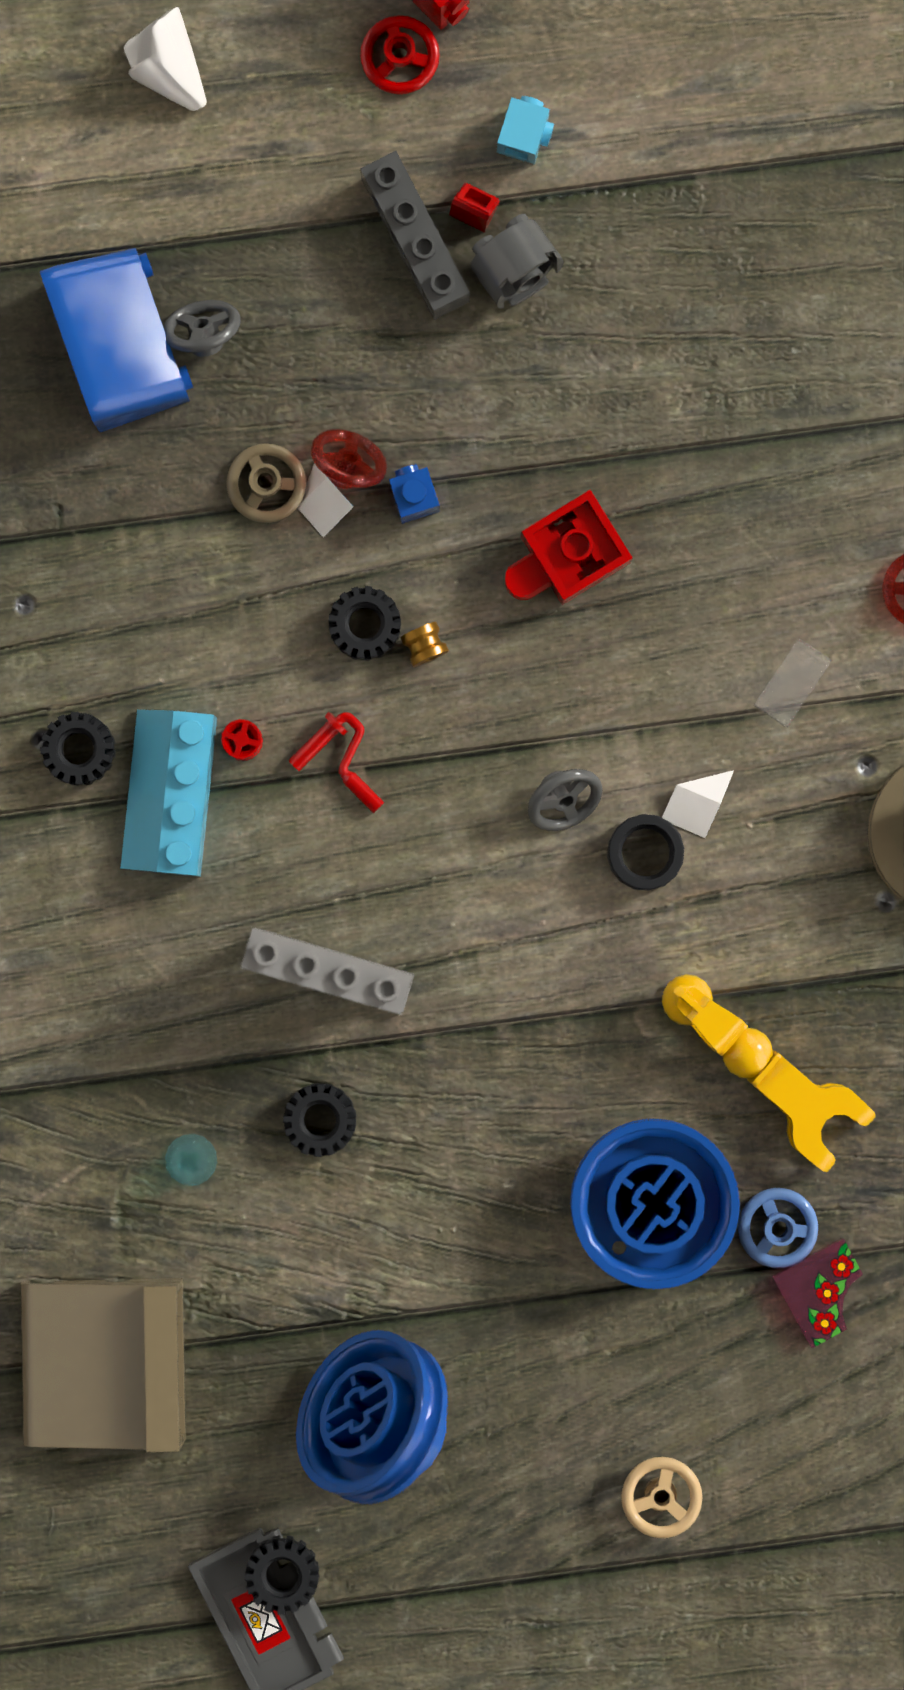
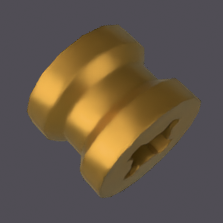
[400,622,449,667]

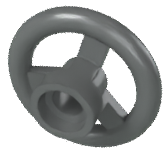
[163,300,241,357]
[528,769,603,831]

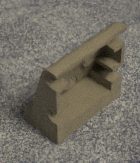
[21,1278,186,1452]

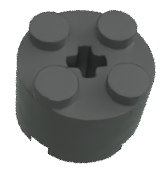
[470,214,564,308]

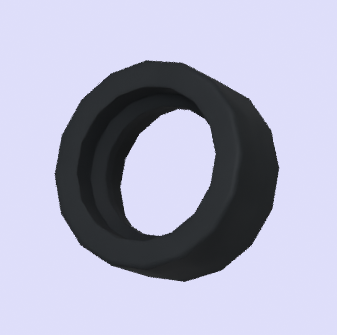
[607,814,685,891]

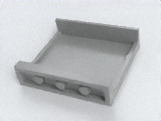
[241,928,415,1015]

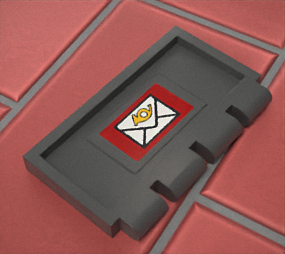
[188,1527,344,1690]

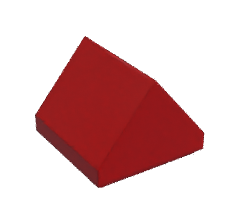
[449,183,500,233]

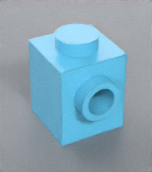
[497,96,554,164]

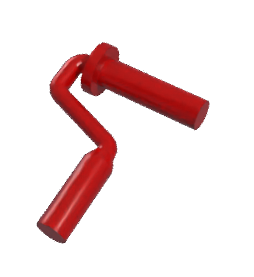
[288,712,385,814]

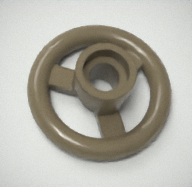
[226,444,306,523]

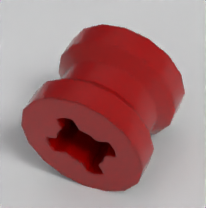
[221,719,263,761]

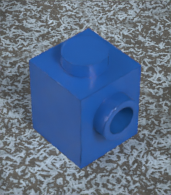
[389,464,440,524]

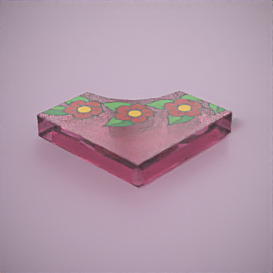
[772,1238,863,1348]

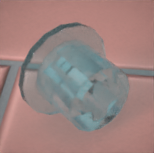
[165,1134,217,1186]

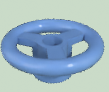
[738,1188,818,1268]

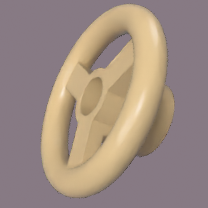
[621,1457,702,1538]

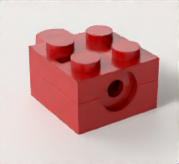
[505,489,633,605]

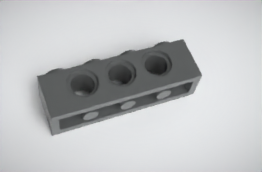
[360,150,470,320]

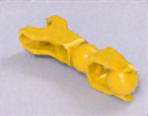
[662,974,876,1172]

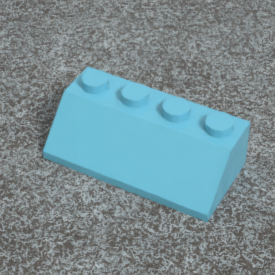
[120,710,217,877]

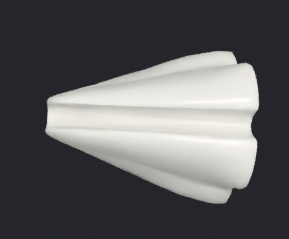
[124,7,206,111]

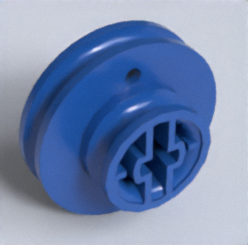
[570,1118,740,1289]
[296,1330,448,1504]

